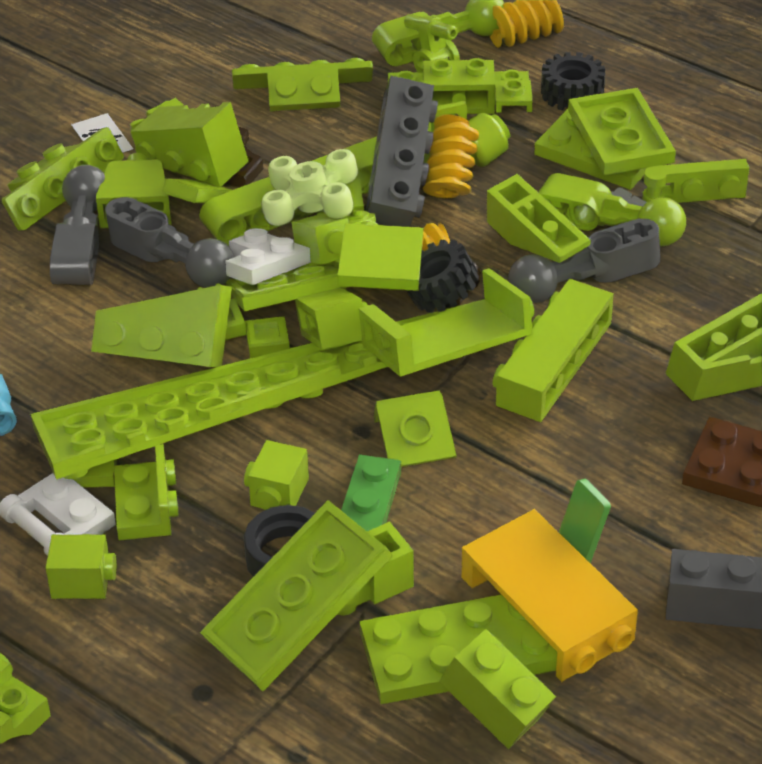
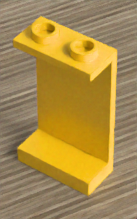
[461,509,638,682]

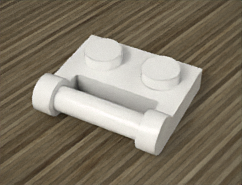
[0,473,116,556]

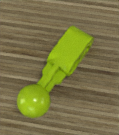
[372,0,504,66]
[538,173,686,246]

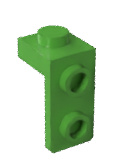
[559,478,611,563]

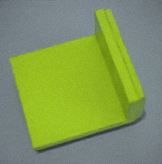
[374,390,457,467]

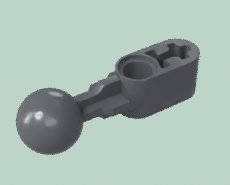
[50,165,105,285]
[105,197,234,288]
[508,219,661,303]

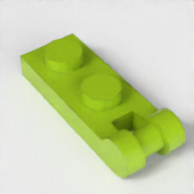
[642,159,749,203]

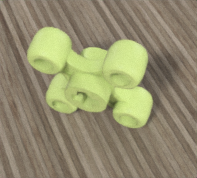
[262,149,358,226]

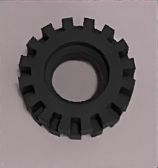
[541,52,605,111]
[406,240,479,313]

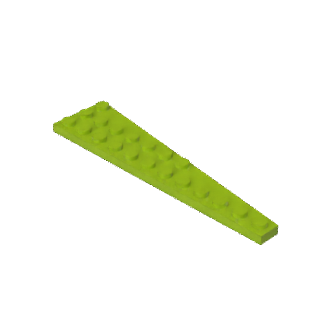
[31,300,481,480]

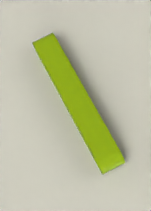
[199,136,430,246]

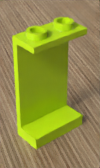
[359,268,534,377]

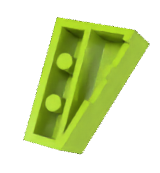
[130,102,249,187]
[91,285,232,367]
[665,293,762,401]

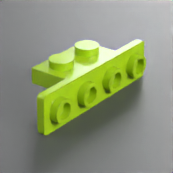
[232,58,373,111]
[2,127,124,231]

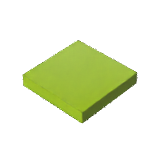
[338,223,424,291]

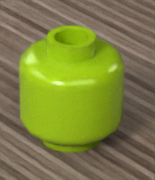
[468,113,510,167]

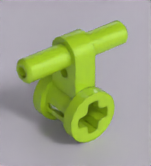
[404,14,460,72]

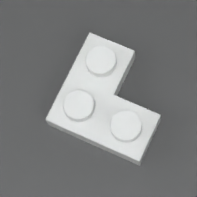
[225,228,311,285]

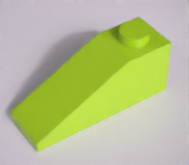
[487,174,591,263]

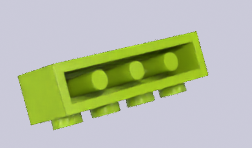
[493,279,614,422]

